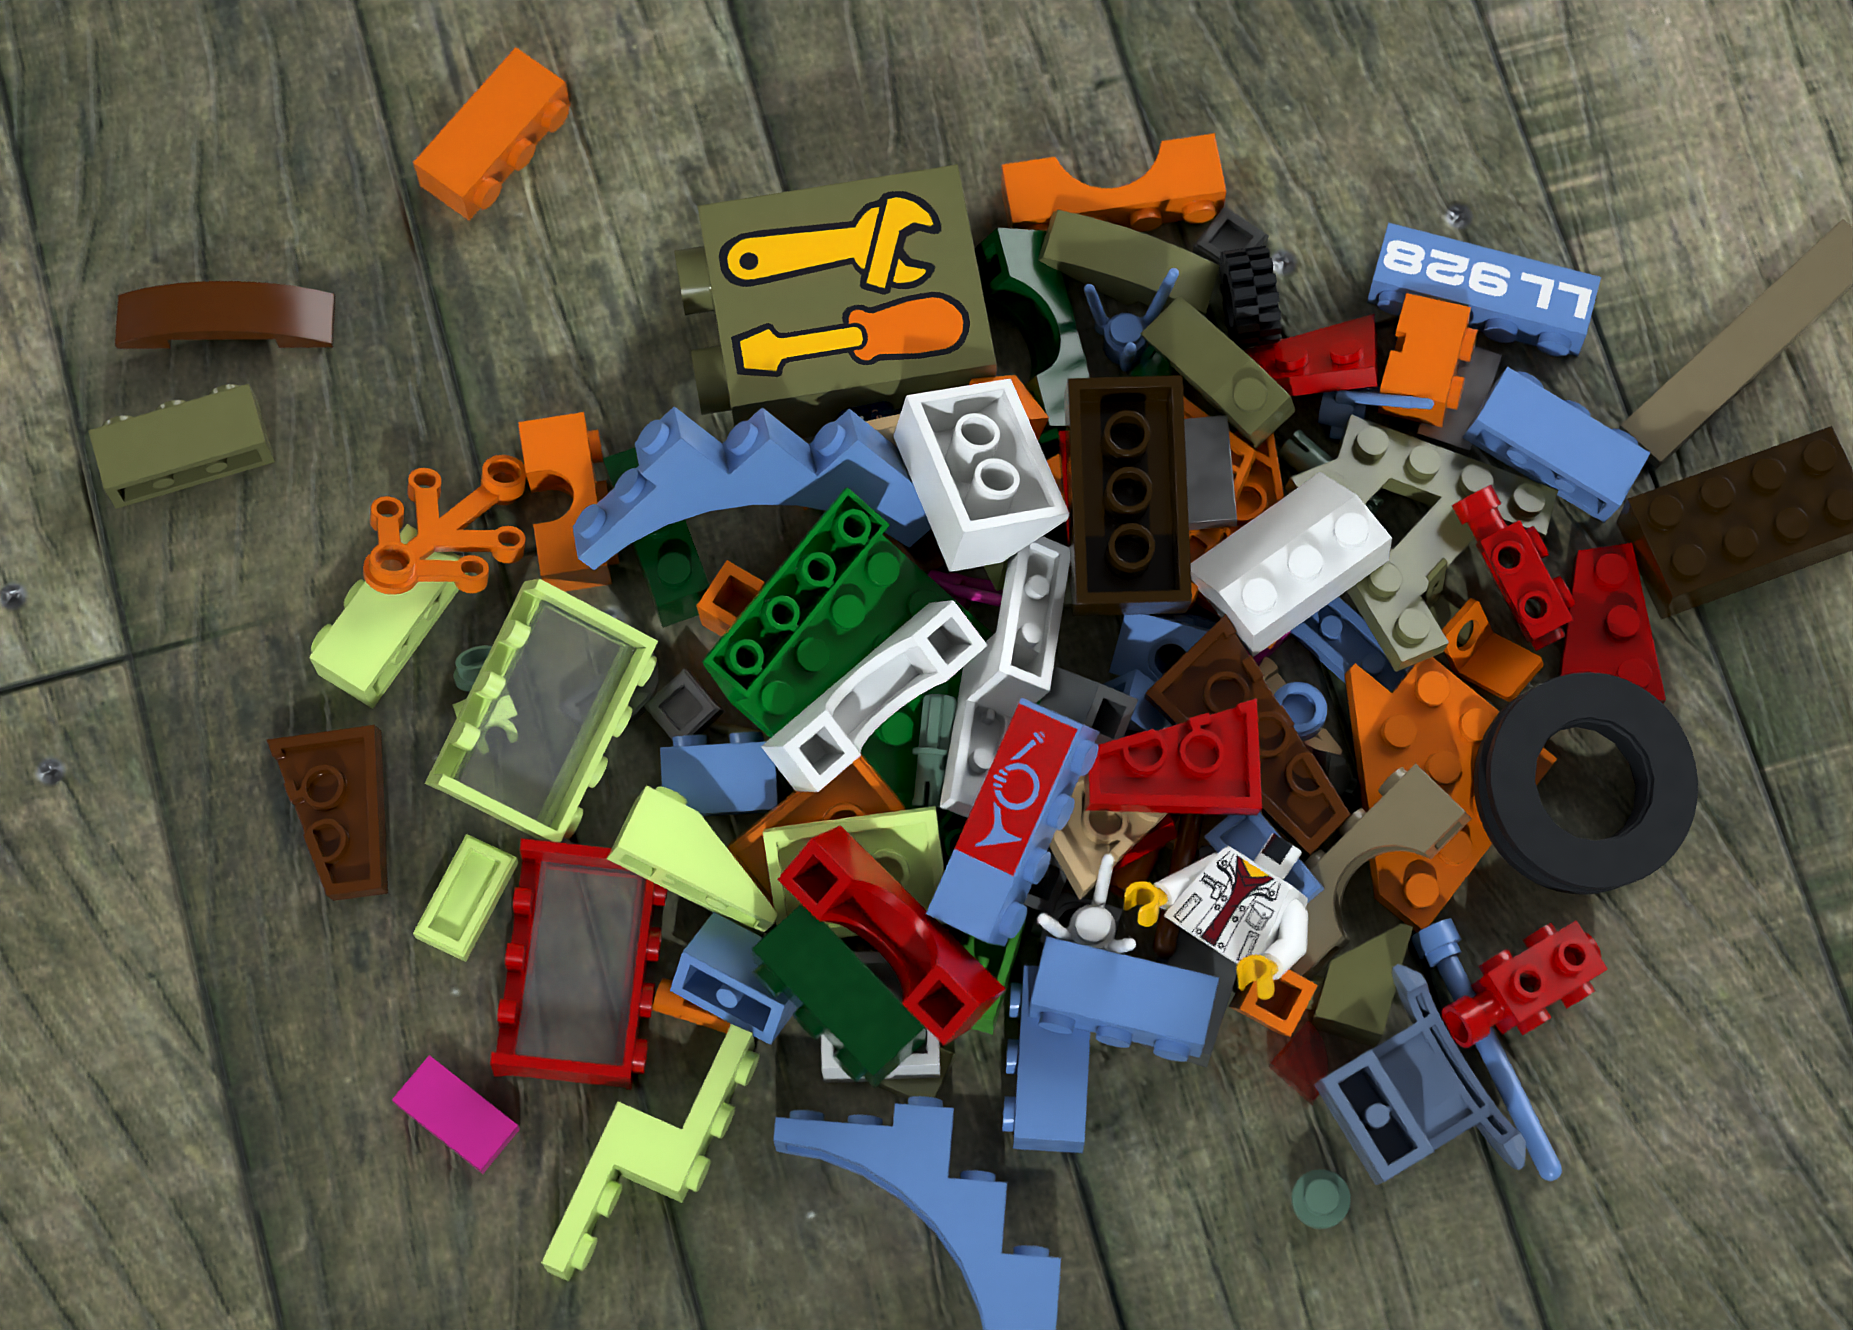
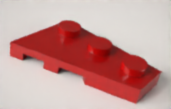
[1243,313,1378,396]

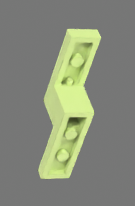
[542,1024,760,1281]

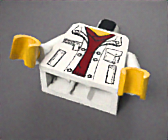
[1123,833,1308,999]

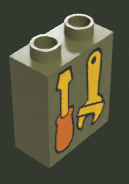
[674,164,997,438]

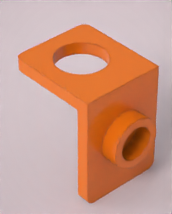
[1442,598,1544,702]

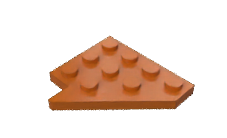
[1345,657,1557,933]

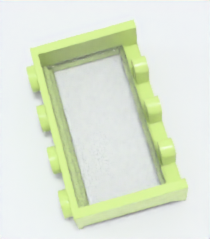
[425,579,658,843]

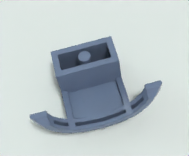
[1314,964,1526,1185]

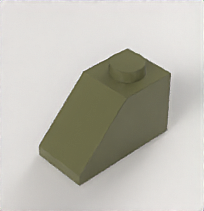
[1306,924,1413,1047]

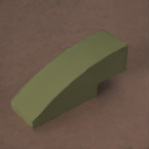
[1038,210,1220,315]

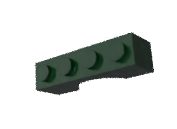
[974,228,1090,450]

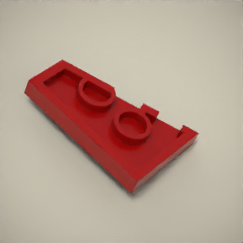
[1559,543,1666,704]
[1084,698,1262,816]

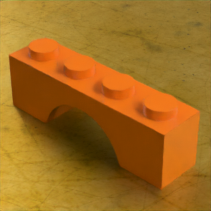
[1001,133,1226,232]

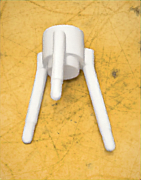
[1038,854,1136,954]

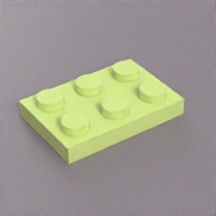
[763,806,946,938]

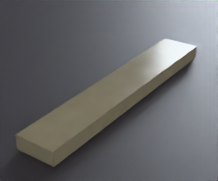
[1619,219,1853,469]

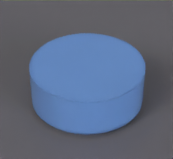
[1274,682,1327,741]

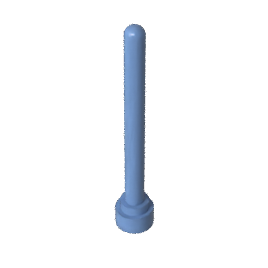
[1410,918,1562,1181]

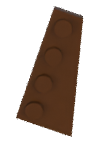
[1144,614,1351,858]

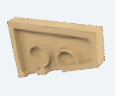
[1049,775,1168,900]

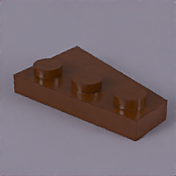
[266,725,388,901]

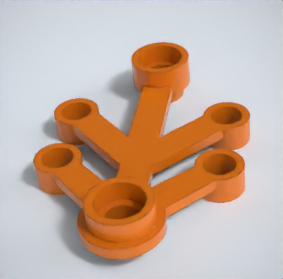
[363,455,526,595]

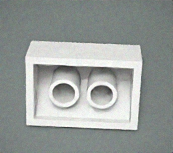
[893,378,1070,572]
[1191,472,1392,657]

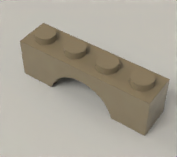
[1291,763,1472,981]

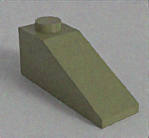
[1140,295,1296,449]

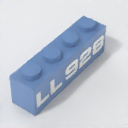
[1367,223,1601,357]

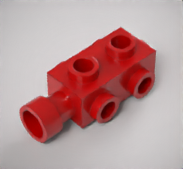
[1451,485,1575,651]
[1442,920,1608,1048]

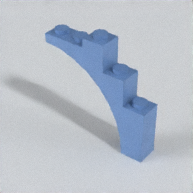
[572,406,931,570]
[774,1096,1061,1330]

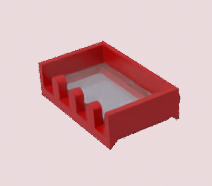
[490,838,668,1090]

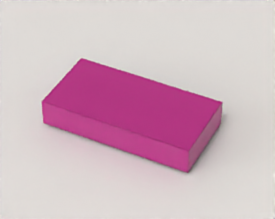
[392,1055,520,1174]

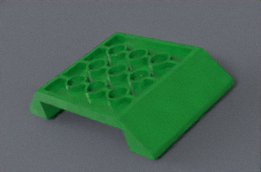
[701,487,1042,869]

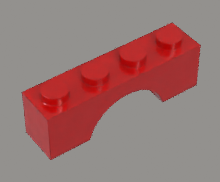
[777,825,1006,1045]

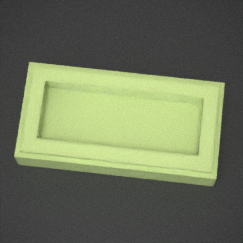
[413,834,519,962]

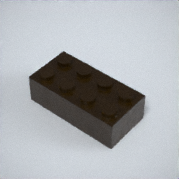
[1064,375,1192,616]
[1616,426,1853,620]

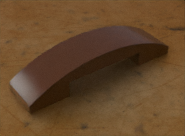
[115,281,335,349]

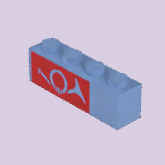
[926,698,1099,946]

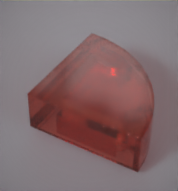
[1268,1021,1328,1105]

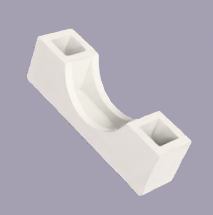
[761,600,988,792]

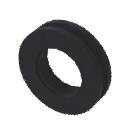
[1474,672,1698,895]

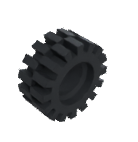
[1219,245,1281,348]

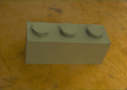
[88,383,275,509]

